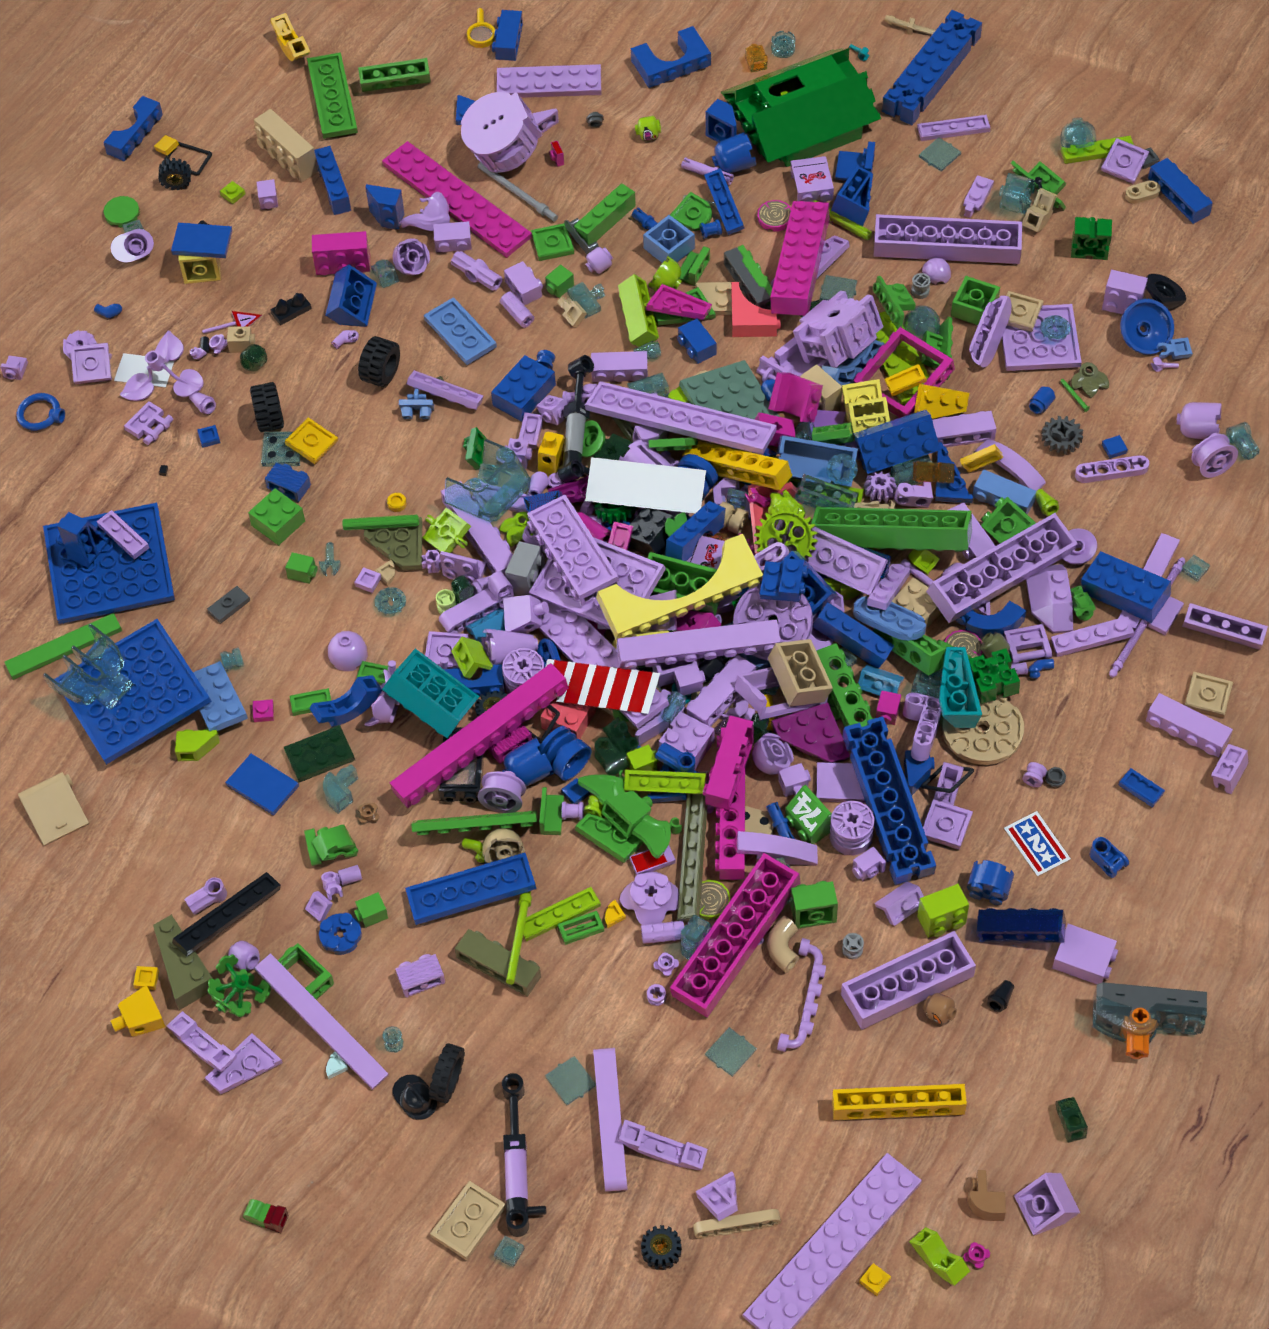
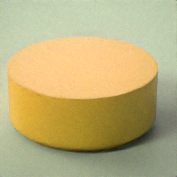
[387,493,407,512]

